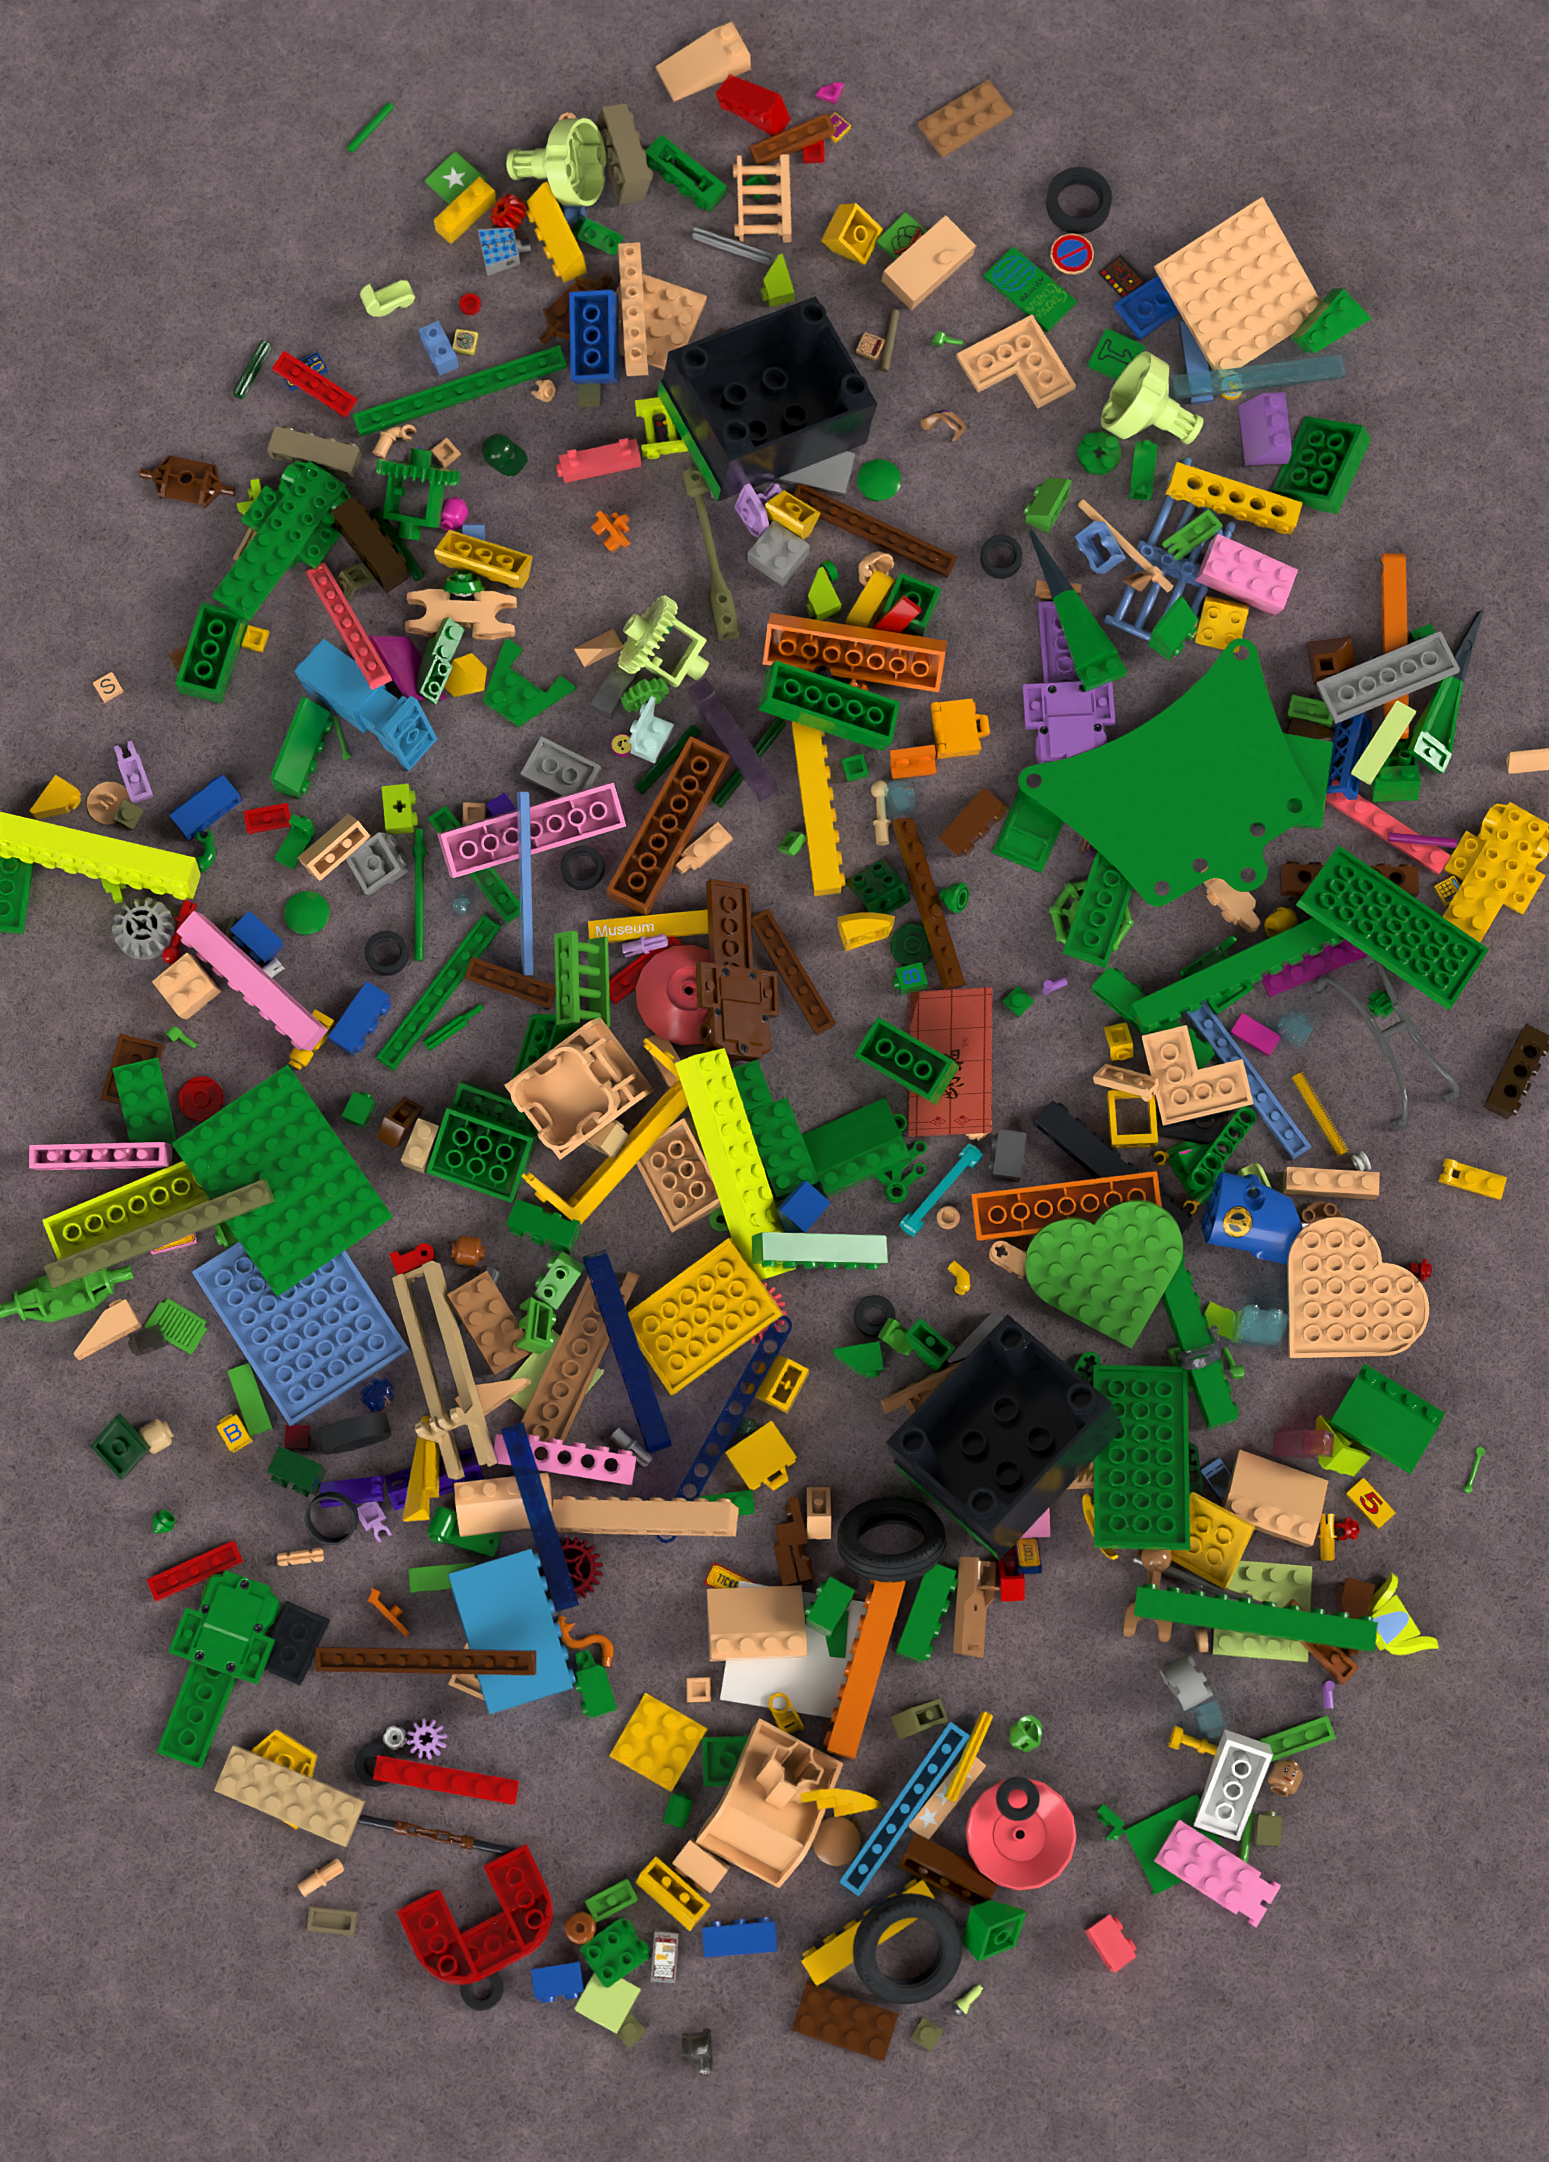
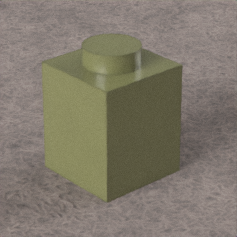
[1253,1810,1283,1847]

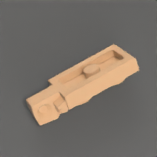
[676,822,733,874]

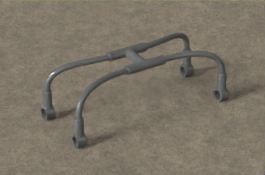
[1312,955,1460,1132]

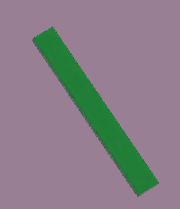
[375,914,502,1072]

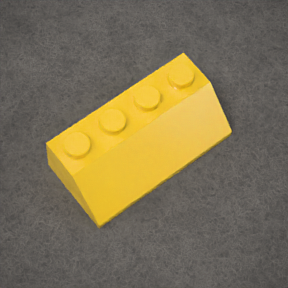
[526,182,587,283]
[434,530,533,589]

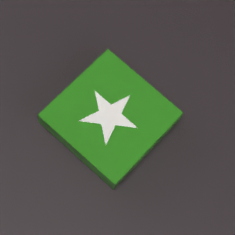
[425,152,486,204]

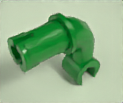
[196,828,216,873]

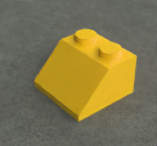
[821,203,883,265]
[765,490,821,540]

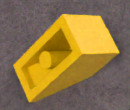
[30,775,81,819]

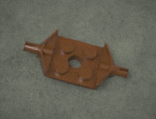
[538,274,613,344]
[139,455,236,508]

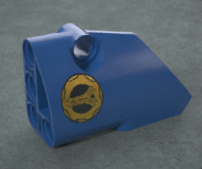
[1201,1172,1303,1264]

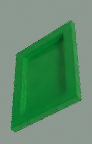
[992,789,1064,873]

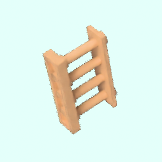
[733,154,791,243]

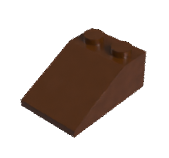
[1333,1577,1375,1658]

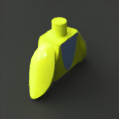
[1367,1572,1439,1655]

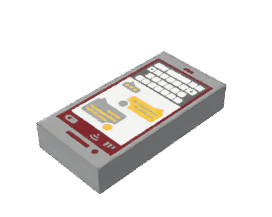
[651,1932,679,1983]

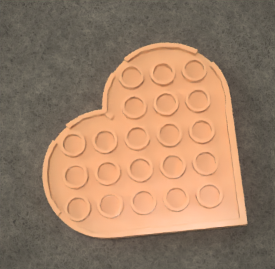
[1287,1217,1429,1358]

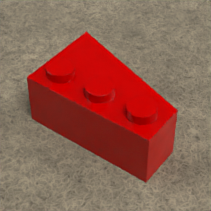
[715,74,791,137]

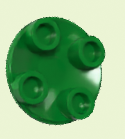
[857,459,901,501]
[284,891,330,936]

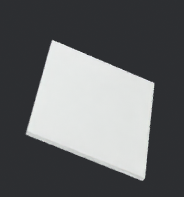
[720,1581,868,1718]

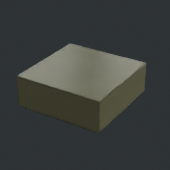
[578,383,600,407]

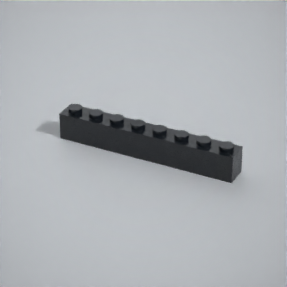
[1034,1101,1194,1235]

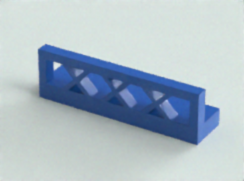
[1327,712,1372,800]

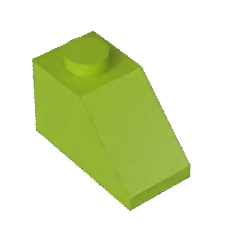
[761,254,795,308]
[806,567,841,621]

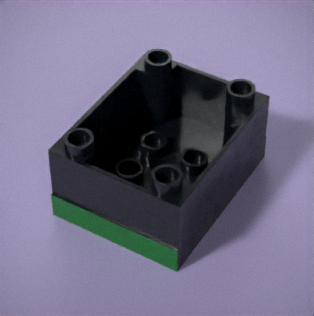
[657,296,877,502]
[886,1314,1123,1560]

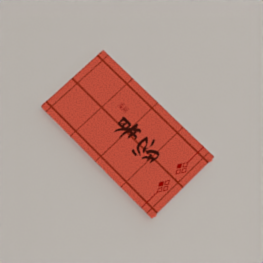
[908,987,993,1137]

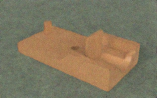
[953,1557,1001,1658]

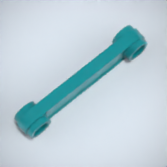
[899,1143,984,1237]

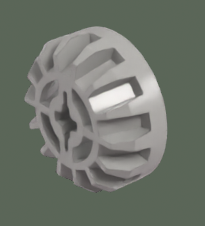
[112,897,176,960]

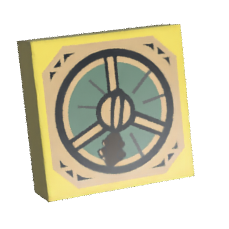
[453,329,478,355]

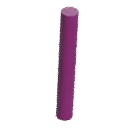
[1388,832,1457,848]

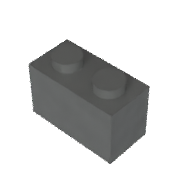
[988,1129,1027,1182]

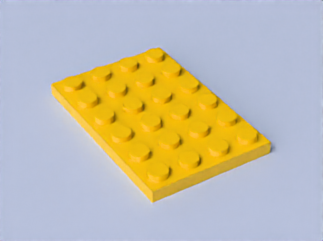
[620,1238,784,1396]

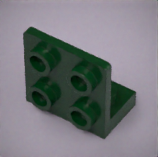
[845,859,911,915]

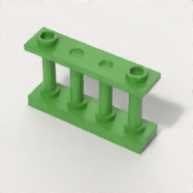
[554,931,610,1028]

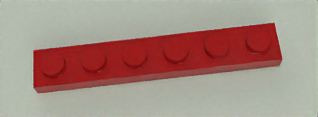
[373,1755,519,1805]

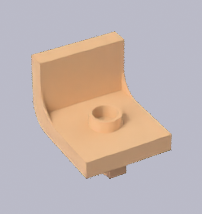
[695,1718,843,1888]

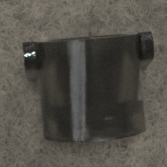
[682,2028,713,2076]

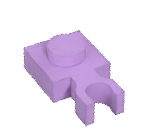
[357,1502,392,1543]

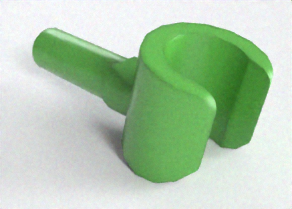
[931,332,963,348]
[166,1026,198,1049]
[1223,1348,1245,1379]

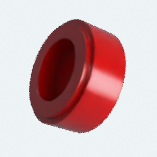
[459,293,481,315]

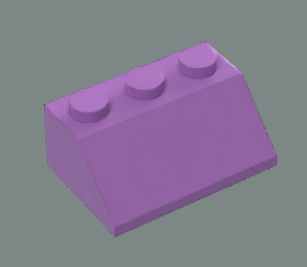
[1238,392,1292,466]

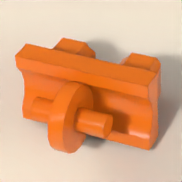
[591,510,631,552]

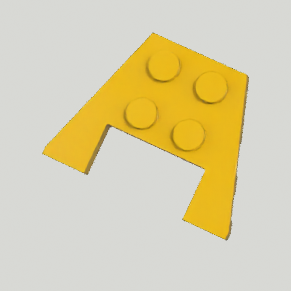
[251,1729,318,1830]

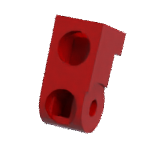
[389,1243,435,1275]

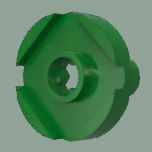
[1077,432,1121,475]

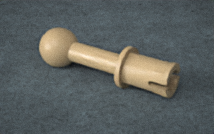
[871,781,891,845]

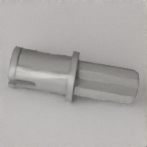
[609,1427,653,1468]

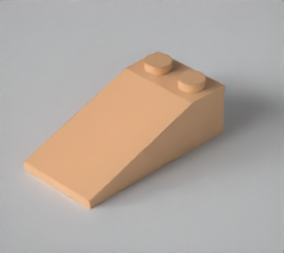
[655,22,751,102]

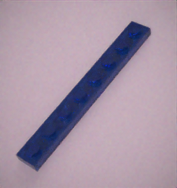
[501,1422,579,1612]

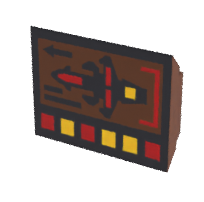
[1098,255,1146,298]

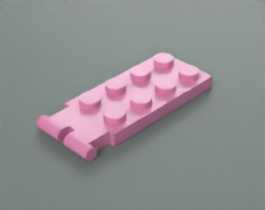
[1153,1819,1281,1927]

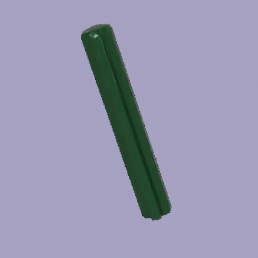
[370,507,425,582]
[634,725,701,794]

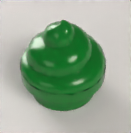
[152,1509,176,1534]

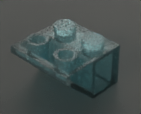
[1230,1305,1289,1349]

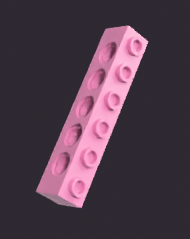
[29,1142,172,1171]
[494,1430,637,1485]

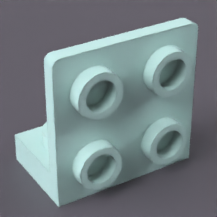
[629,696,674,763]

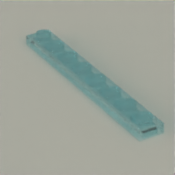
[1170,355,1346,400]

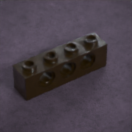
[1483,1024,1549,1120]

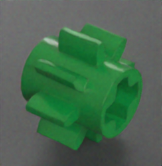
[1367,989,1394,1018]

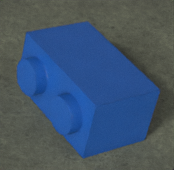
[230,911,284,965]
[531,1962,584,2003]

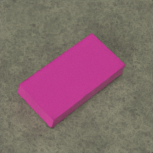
[1230,1013,1281,1057]

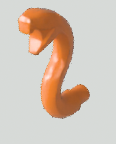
[557,1616,614,1668]

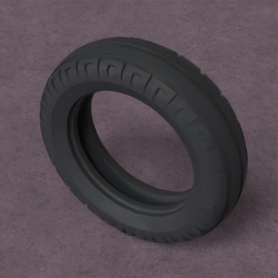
[837,1496,946,1583]
[853,1893,963,2005]

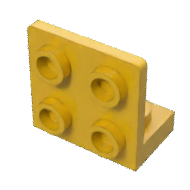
[1195,596,1249,652]

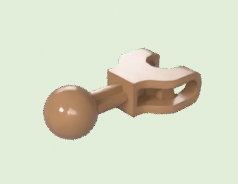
[1122,1549,1173,1643]

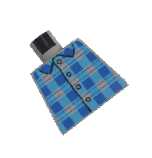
[478,228,531,276]

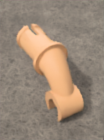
[372,425,416,459]

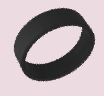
[304,1491,359,1545]

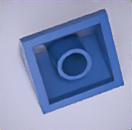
[777,1180,831,1233]

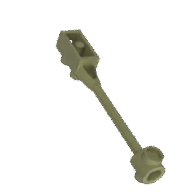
[683,467,740,642]

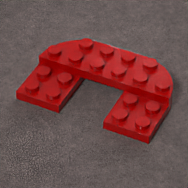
[396,1844,554,1985]

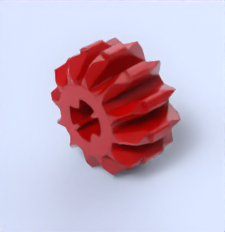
[490,193,527,230]

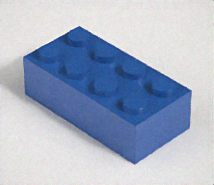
[569,290,620,385]

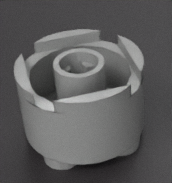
[1160,1653,1213,1711]

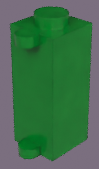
[1129,440,1158,501]

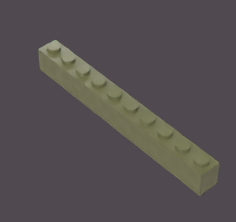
[44,1180,275,1288]

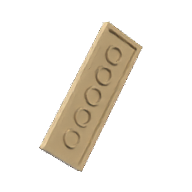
[214,1745,366,1847]

